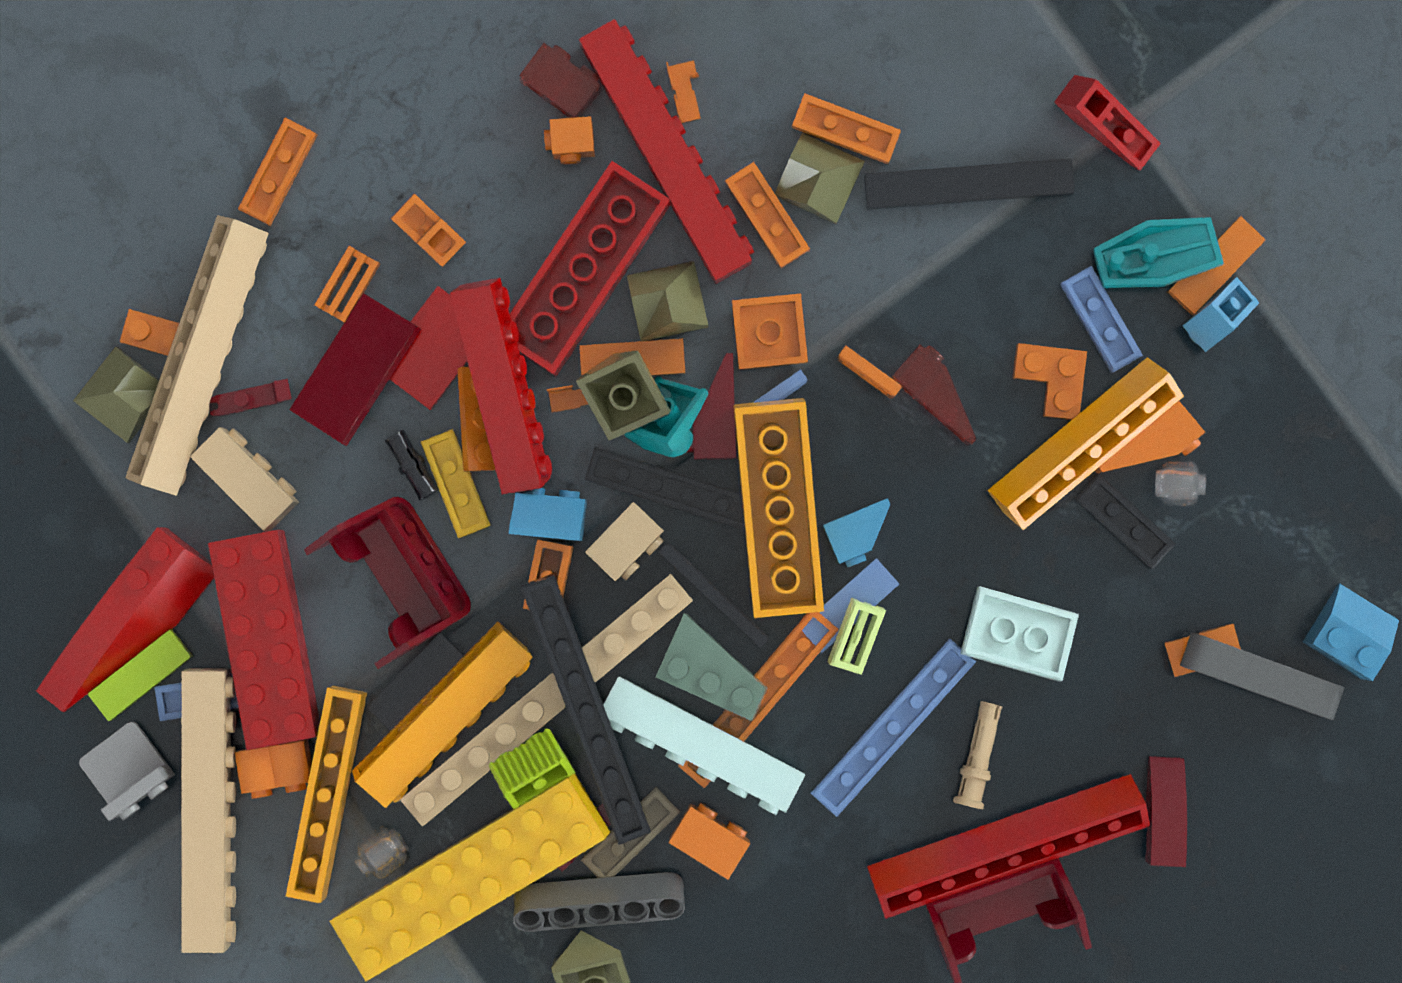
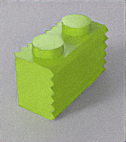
[489,729,575,810]

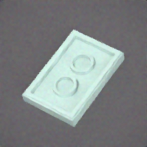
[960,586,1079,682]

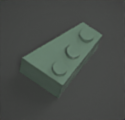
[656,613,768,721]

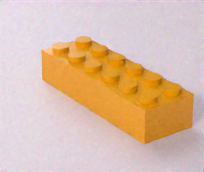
[733,398,824,618]

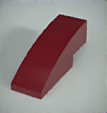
[1145,756,1187,867]

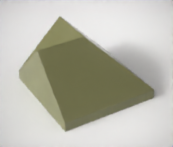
[775,133,865,224]
[627,261,708,342]
[73,346,159,443]
[576,350,671,441]
[551,931,631,983]

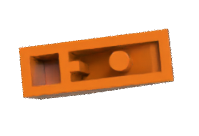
[1095,401,1205,473]

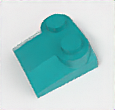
[624,376,709,457]

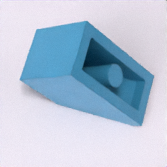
[1183,277,1259,352]
[822,498,890,568]

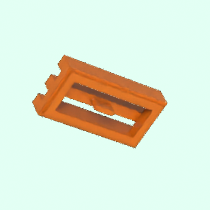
[315,246,380,323]
[837,346,902,398]

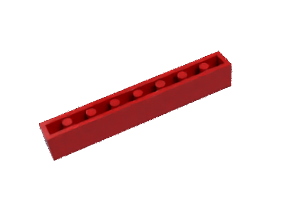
[579,19,754,284]
[867,774,1150,919]

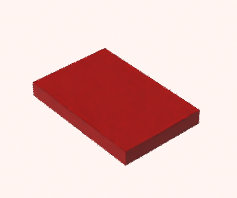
[390,286,468,410]

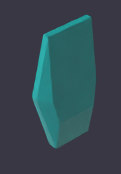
[1093,217,1224,288]

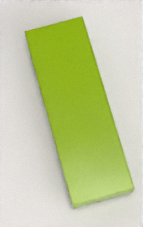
[88,629,193,721]

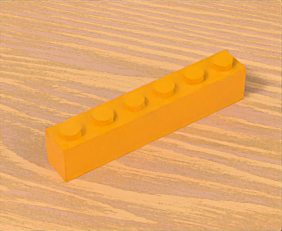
[988,357,1184,530]
[352,621,533,808]
[285,686,367,903]

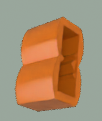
[234,739,312,799]

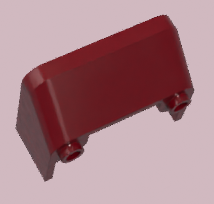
[304,497,471,669]
[925,858,1092,983]

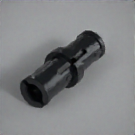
[385,430,439,501]

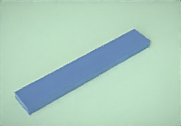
[810,638,976,817]

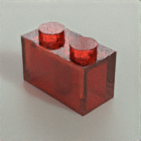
[519,43,601,118]

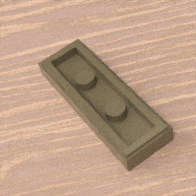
[581,787,680,878]

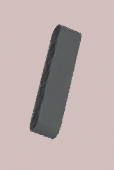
[1180,632,1345,721]
[513,872,685,932]

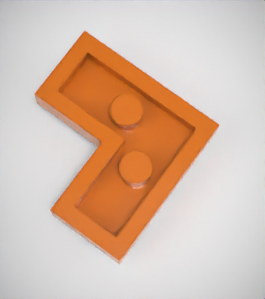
[1013,343,1087,420]

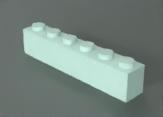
[604,677,805,815]

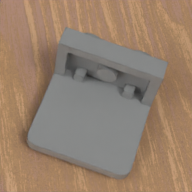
[79,722,175,821]

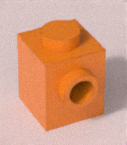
[544,116,595,164]

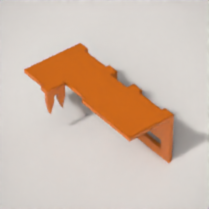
[666,60,701,123]
[547,385,589,413]

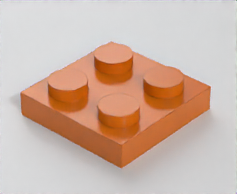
[732,293,808,370]

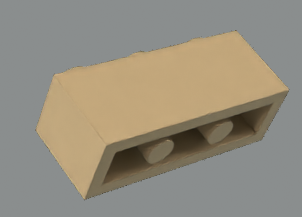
[190,427,299,531]

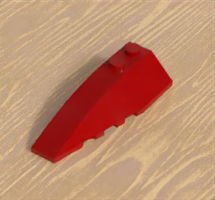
[36,527,214,712]

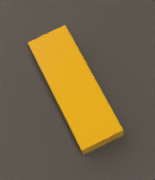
[421,429,491,538]

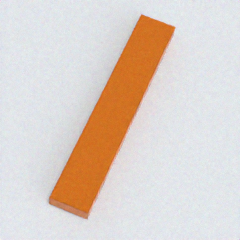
[678,612,839,788]

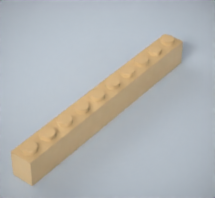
[400,574,693,827]

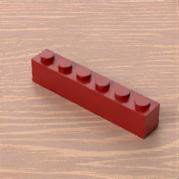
[450,277,552,494]

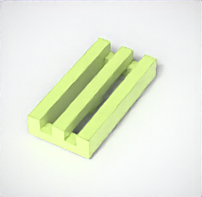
[827,598,886,675]

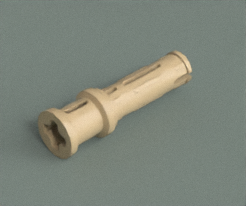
[953,701,1003,809]

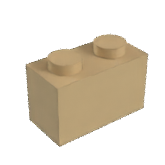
[585,502,664,581]

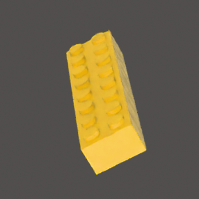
[330,773,610,982]

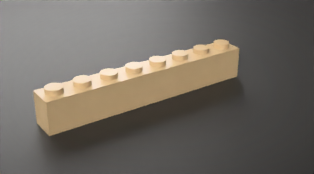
[125,215,269,496]
[182,668,236,953]

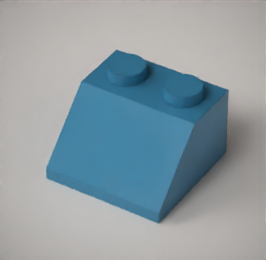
[509,488,587,541]
[1303,584,1399,681]

